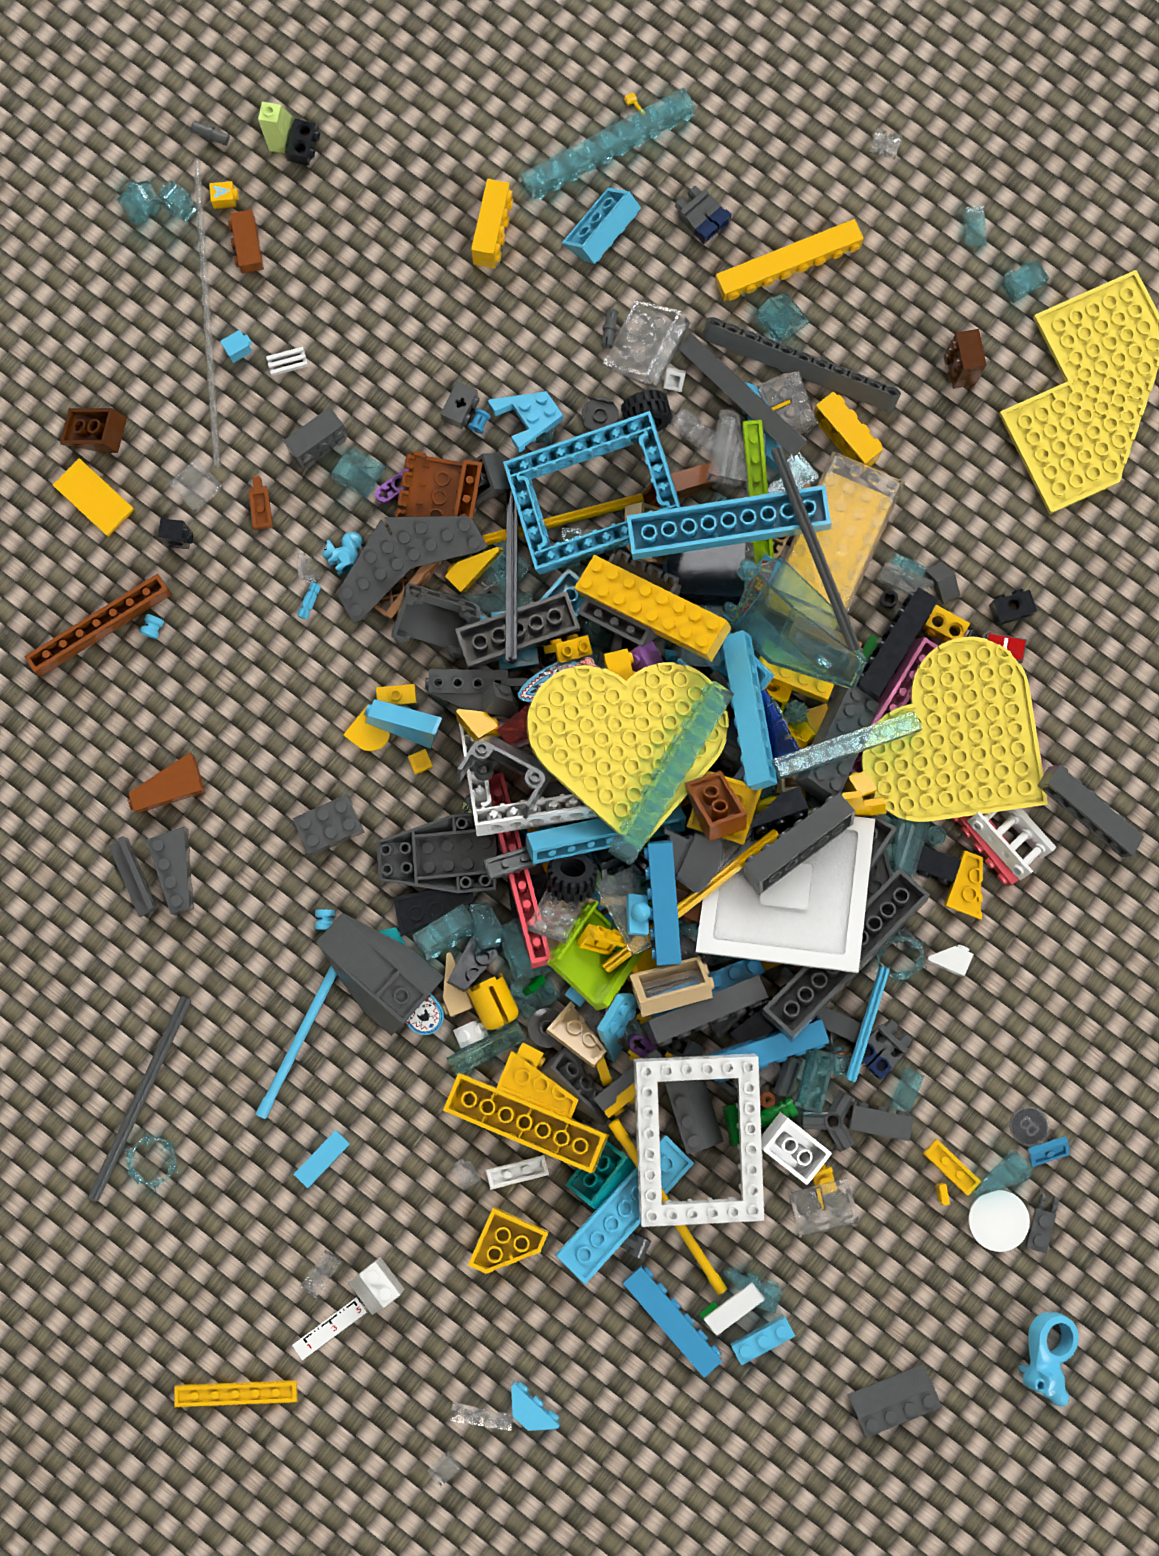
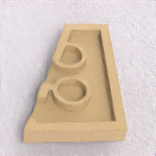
[546,1001,606,1068]

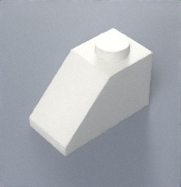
[924,945,973,977]

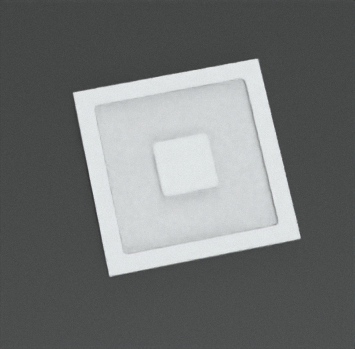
[696,811,875,973]

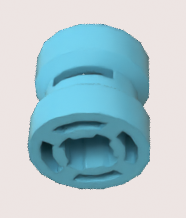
[139,614,164,639]
[315,909,335,931]

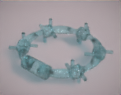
[875,931,927,981]
[124,1131,180,1192]

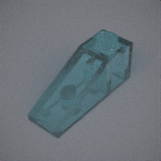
[972,1150,1034,1197]

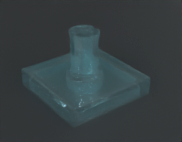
[483,540,531,595]

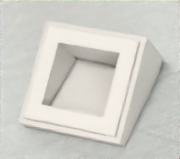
[663,367,686,392]

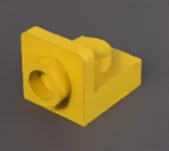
[813,1164,837,1195]

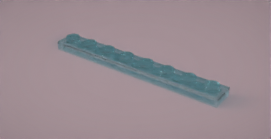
[771,711,922,780]

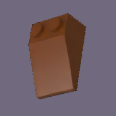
[684,771,747,842]

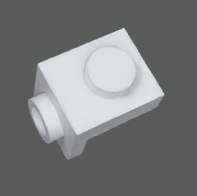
[453,1019,489,1048]

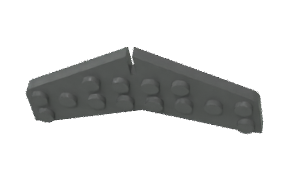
[338,516,488,624]

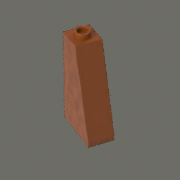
[642,461,721,507]
[128,753,206,814]

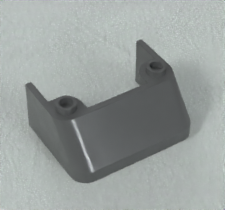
[456,735,552,819]

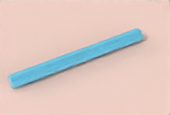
[846,966,890,1082]

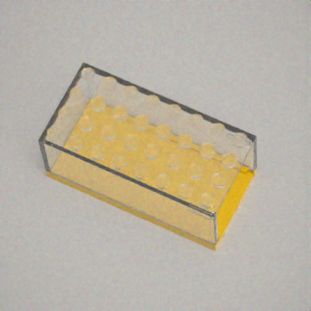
[764,451,905,632]

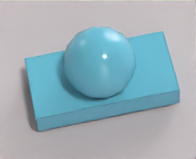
[626,894,651,936]

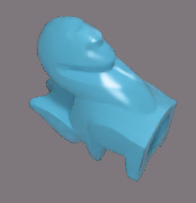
[322,532,363,576]

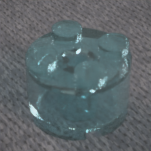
[117,180,163,224]

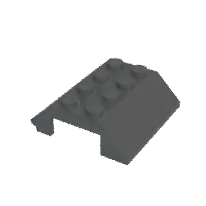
[577,549,681,647]

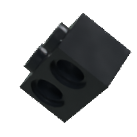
[285,118,320,166]

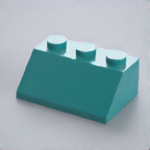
[565,1141,635,1210]

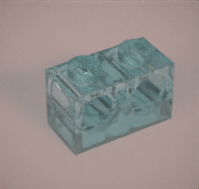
[159,180,196,222]

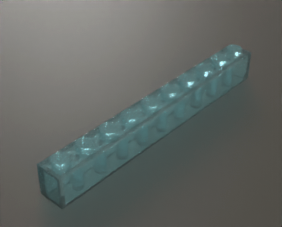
[521,87,695,201]
[608,681,734,865]

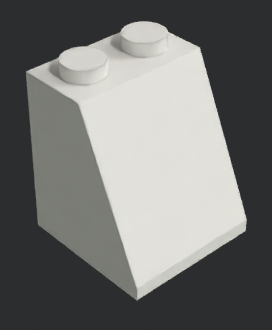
[348,1257,404,1315]

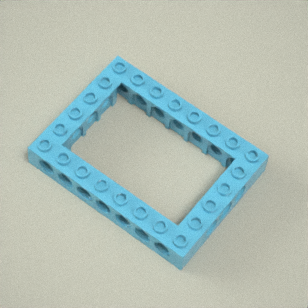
[503,411,681,575]

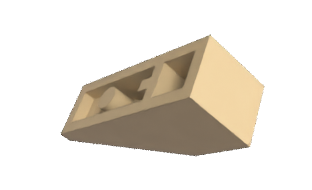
[442,952,474,1017]

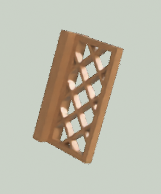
[373,561,441,623]

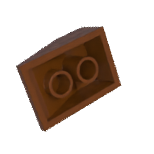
[60,408,127,453]

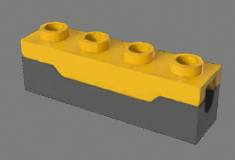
[594,1046,666,1118]

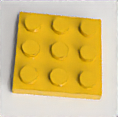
[687,771,763,845]

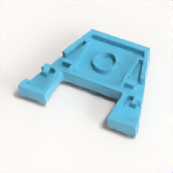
[488,391,563,453]
[597,992,654,1062]

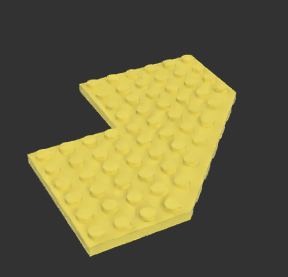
[999,270,1159,515]

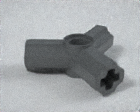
[801,1090,855,1152]

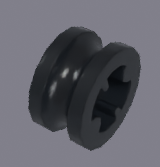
[880,590,898,609]

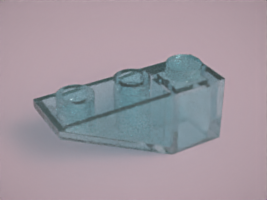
[722,1267,783,1313]

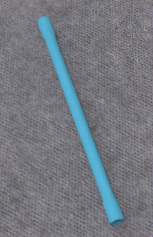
[256,966,337,1119]

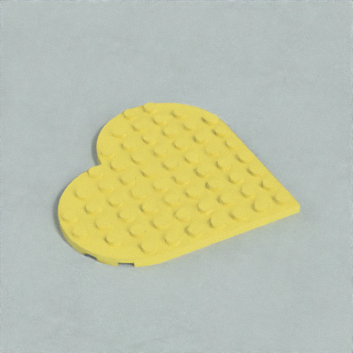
[861,637,1048,822]
[527,662,729,852]

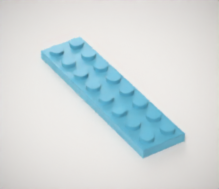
[555,1135,694,1284]

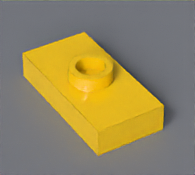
[376,684,417,706]

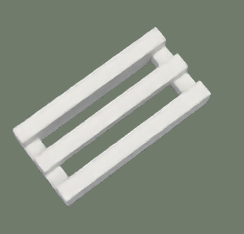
[266,347,308,376]

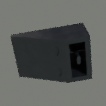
[750,786,808,841]

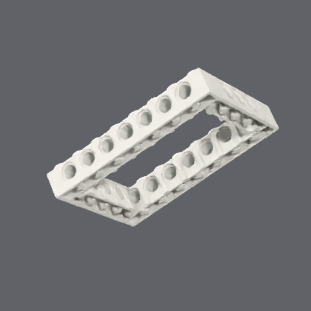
[459,711,598,836]
[634,1054,764,1227]

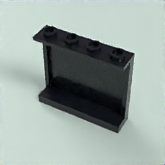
[667,543,746,607]

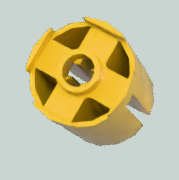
[466,973,519,1030]

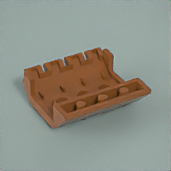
[395,451,483,520]

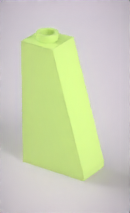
[258,102,294,154]

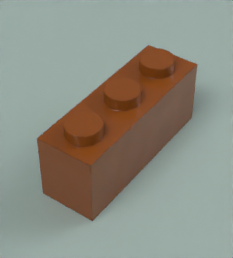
[228,209,264,274]

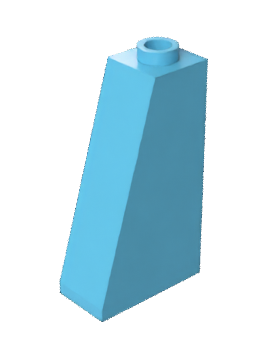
[364,699,442,749]

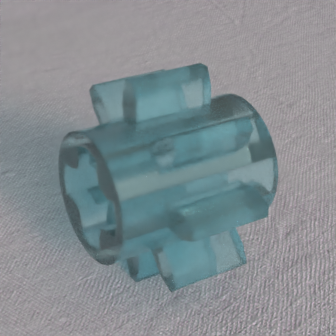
[783,699,809,726]

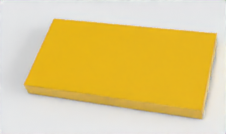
[53,458,135,537]

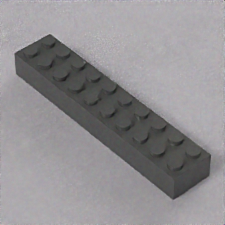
[762,868,930,1042]

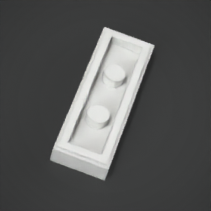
[486,1155,549,1190]
[704,1282,765,1336]

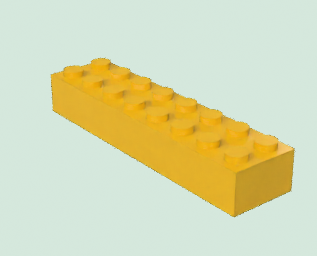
[574,555,731,662]
[443,1073,609,1173]

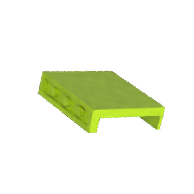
[547,901,646,1011]

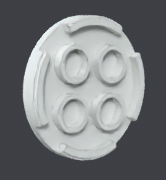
[968,1190,1030,1252]

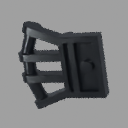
[591,844,649,895]

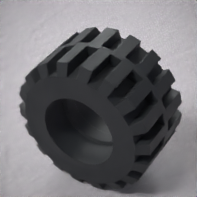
[621,390,673,432]
[546,854,598,904]

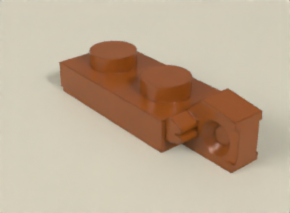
[248,476,273,530]

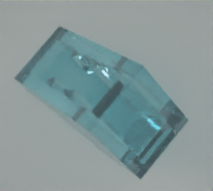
[469,902,503,949]

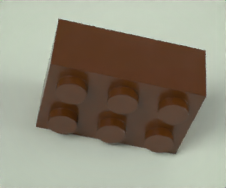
[944,329,987,389]

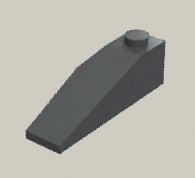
[540,1045,610,1125]

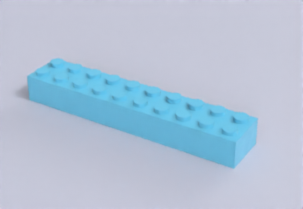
[626,485,831,560]

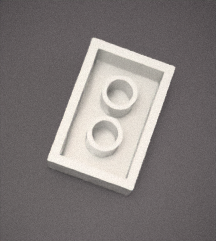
[761,1112,832,1185]

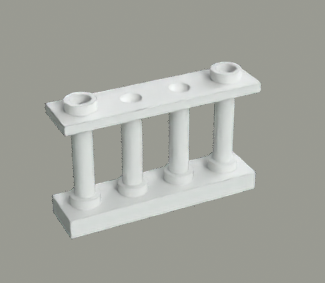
[967,808,1056,880]

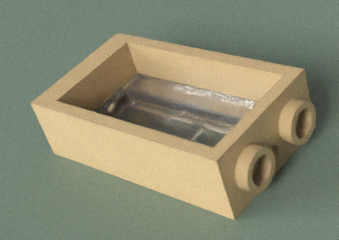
[630,956,715,1017]

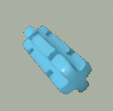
[298,582,321,620]

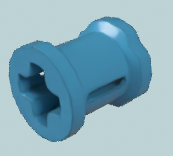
[467,409,491,434]

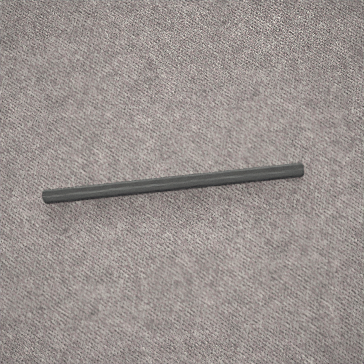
[771,447,860,652]
[88,996,191,1202]

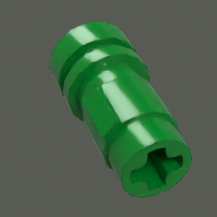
[760,1096,799,1129]

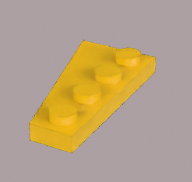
[496,1050,579,1119]

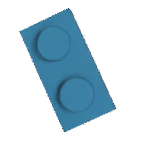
[1028,1136,1070,1167]

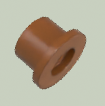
[760,1092,776,1108]

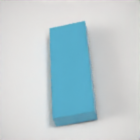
[293,1130,350,1188]

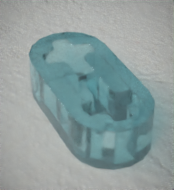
[890,554,927,579]

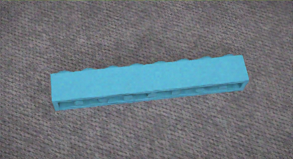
[721,630,778,790]
[526,804,686,864]

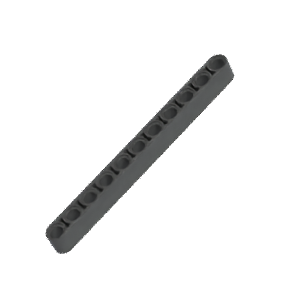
[702,317,901,412]

